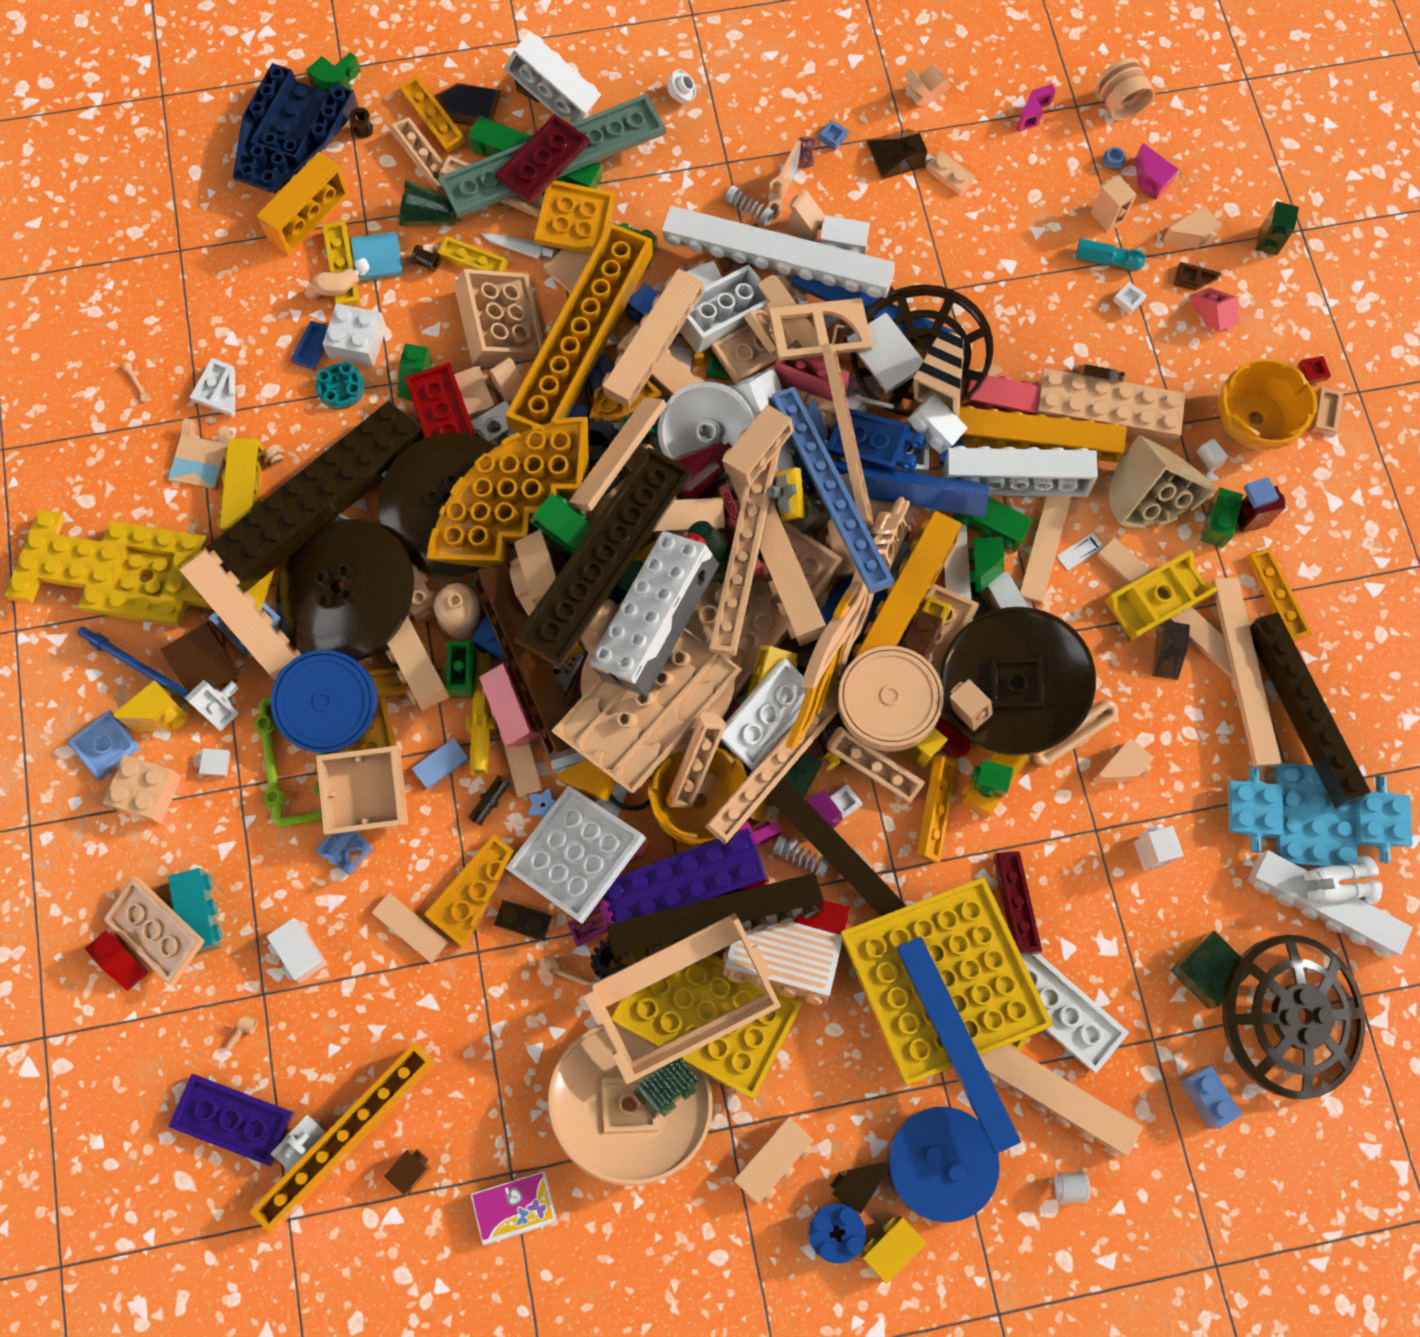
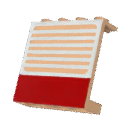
[723,883,850,1005]

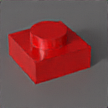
[1298,355,1331,384]

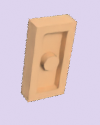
[926,151,976,196]

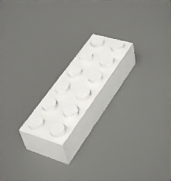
[943,446,1098,497]

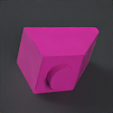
[1135,143,1179,200]

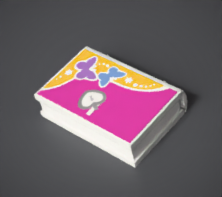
[471,1171,557,1246]

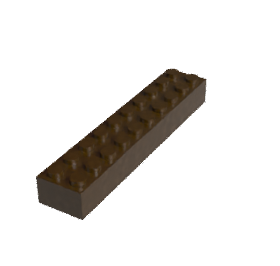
[201,401,424,593]

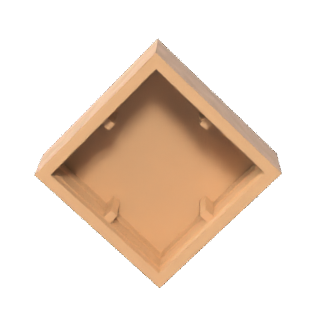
[510,530,568,616]
[316,746,409,835]

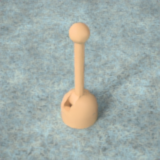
[537,955,597,986]

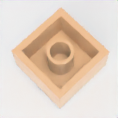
[103,755,182,824]

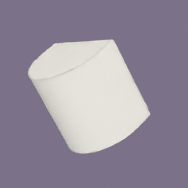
[1196,439,1228,472]

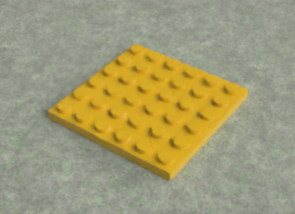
[840,877,1054,1087]

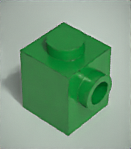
[971,759,1014,798]

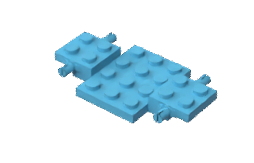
[1228,763,1413,868]

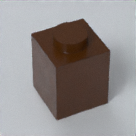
[384,1149,431,1195]

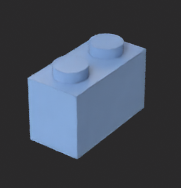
[1179,1065,1242,1129]

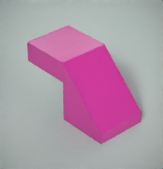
[1017,84,1056,132]

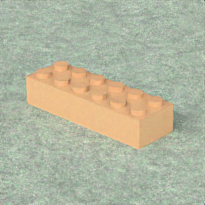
[1035,368,1185,448]

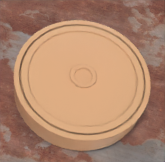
[838,646,944,751]

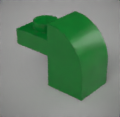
[306,52,361,92]

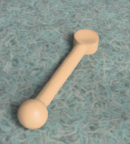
[122,362,151,403]

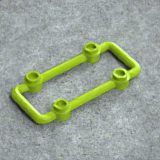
[254,695,326,827]

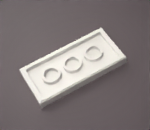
[720,658,806,770]

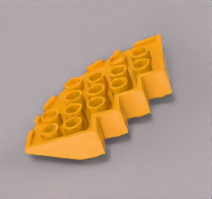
[426,417,589,568]

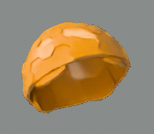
[1218,359,1317,451]
[648,747,748,845]

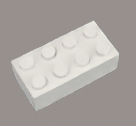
[504,31,601,123]
[680,264,770,353]

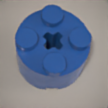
[807,1203,866,1264]

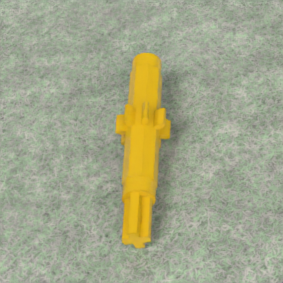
[465,652,497,776]

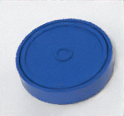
[271,650,378,753]
[887,1107,1000,1222]

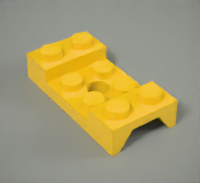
[1105,550,1218,642]

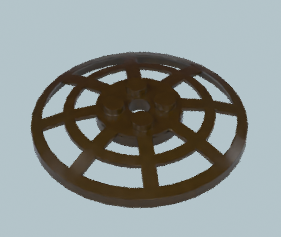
[850,284,994,416]
[1222,935,1366,1099]

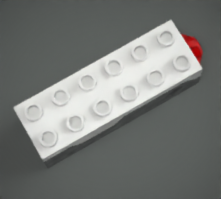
[588,531,719,697]

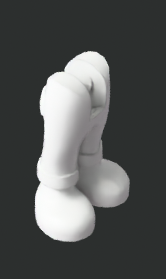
[1303,856,1383,905]

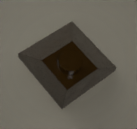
[867,129,928,179]

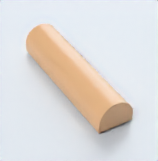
[390,117,446,197]
[666,712,726,808]
[827,726,925,803]

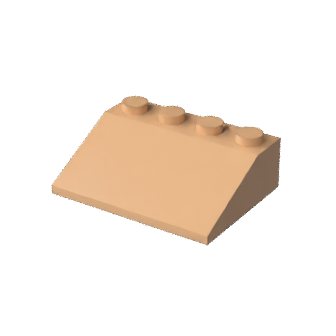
[454,269,544,366]

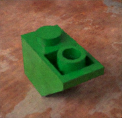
[968,537,1004,592]

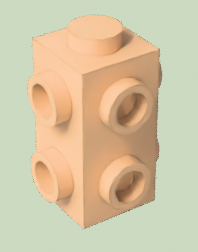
[407,565,437,623]

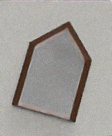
[434,83,501,126]

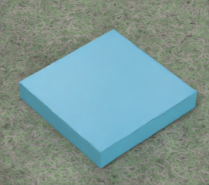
[351,231,403,282]

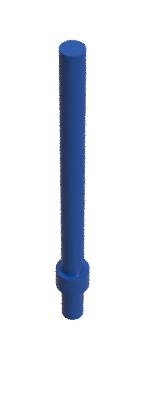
[77,626,190,703]

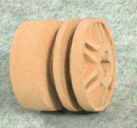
[1095,58,1155,121]

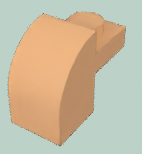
[904,63,952,106]

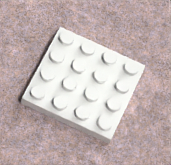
[506,785,646,924]

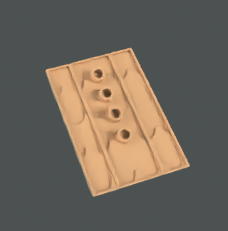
[552,628,742,793]

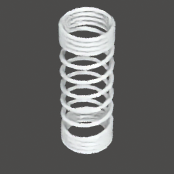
[724,185,774,227]
[771,835,829,878]

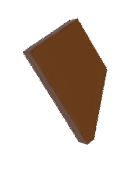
[1173,262,1221,291]

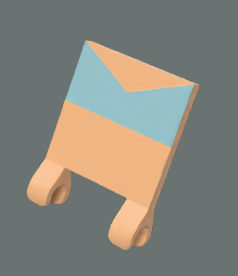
[768,140,801,217]
[168,418,234,490]

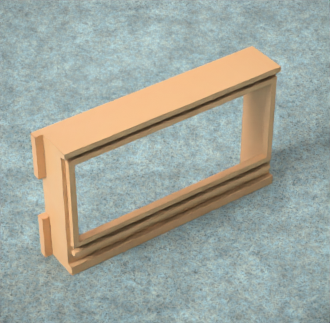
[583,913,781,1084]

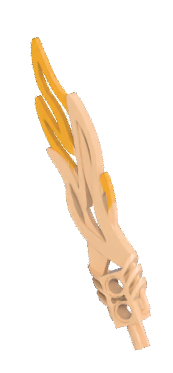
[785,497,910,749]

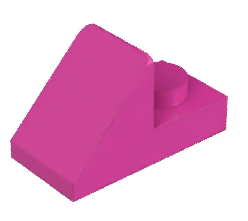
[738,820,781,846]

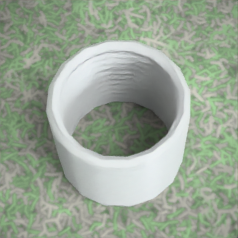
[1055,1172,1090,1204]

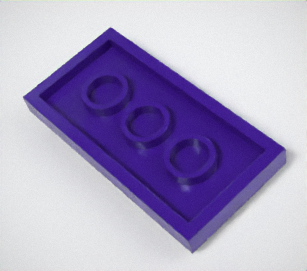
[168,1073,294,1166]

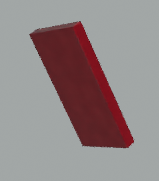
[495,114,590,205]

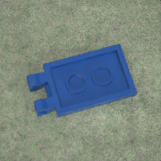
[826,409,926,472]

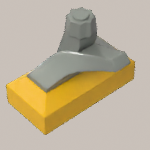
[766,468,805,522]

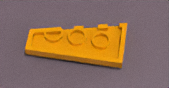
[424,834,514,949]

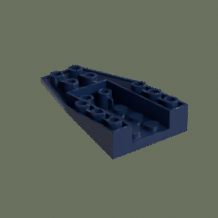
[233,63,359,194]

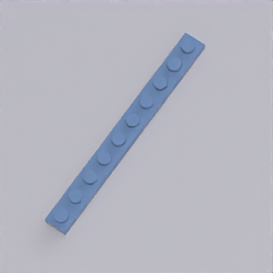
[772,387,894,594]

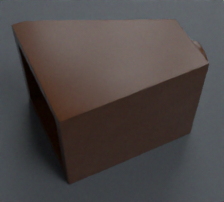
[160,621,240,692]

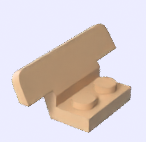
[744,275,818,358]

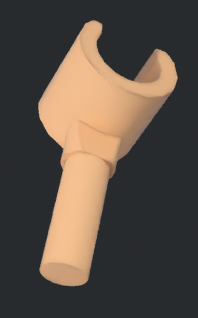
[225,1016,258,1050]

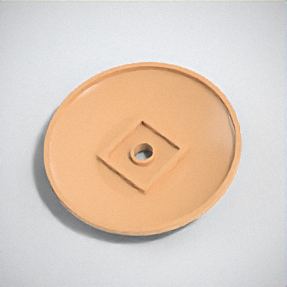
[548,1024,713,1186]

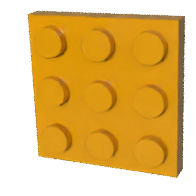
[534,180,616,255]

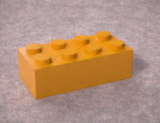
[256,152,349,256]

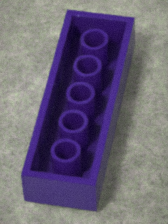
[604,828,769,922]

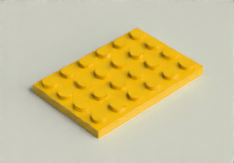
[611,954,803,1101]

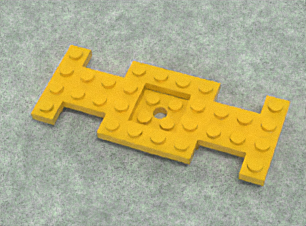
[5,509,274,636]

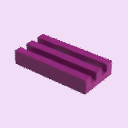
[568,901,616,947]

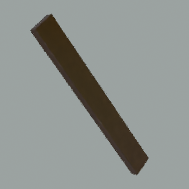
[747,769,907,916]

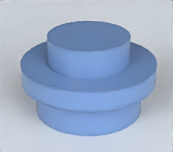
[1102,147,1125,170]

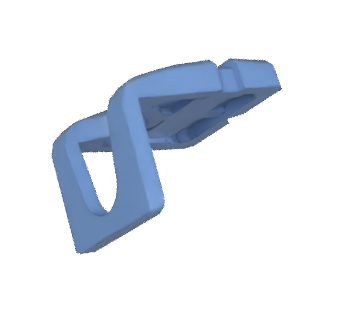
[316,832,374,876]

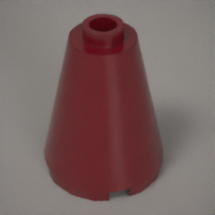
[671,440,732,499]

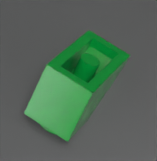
[397,343,432,401]

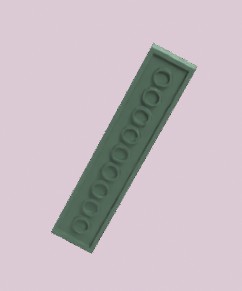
[438,94,666,218]

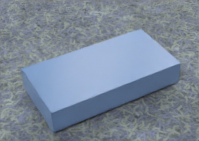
[412,738,469,790]

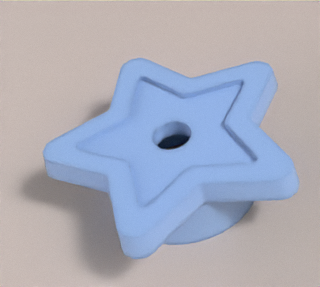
[528,789,556,818]

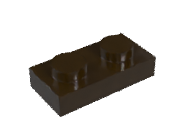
[494,900,553,942]

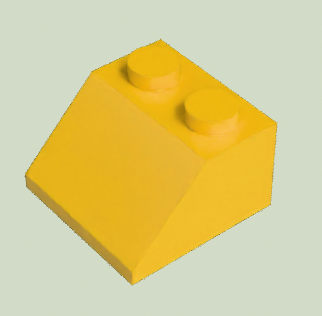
[113,680,189,732]

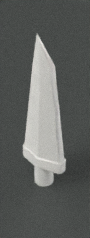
[480,233,555,260]

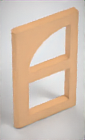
[768,298,873,361]

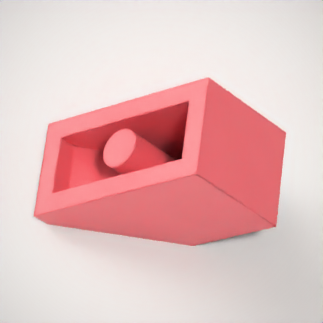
[1190,287,1240,332]

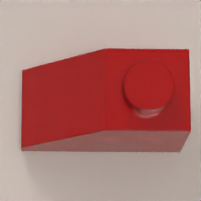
[84,930,150,991]

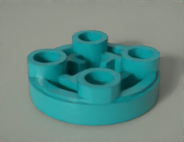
[316,362,365,409]

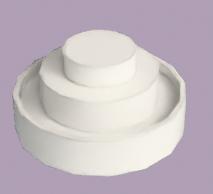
[667,69,696,104]

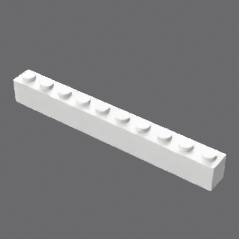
[662,206,895,298]

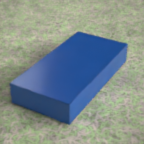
[291,321,328,371]

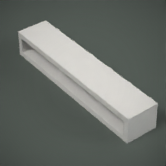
[1247,850,1413,959]

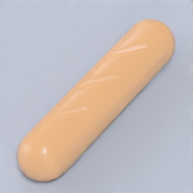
[1032,700,1118,766]

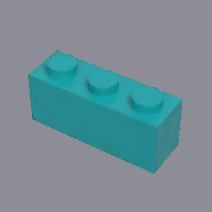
[168,868,223,954]

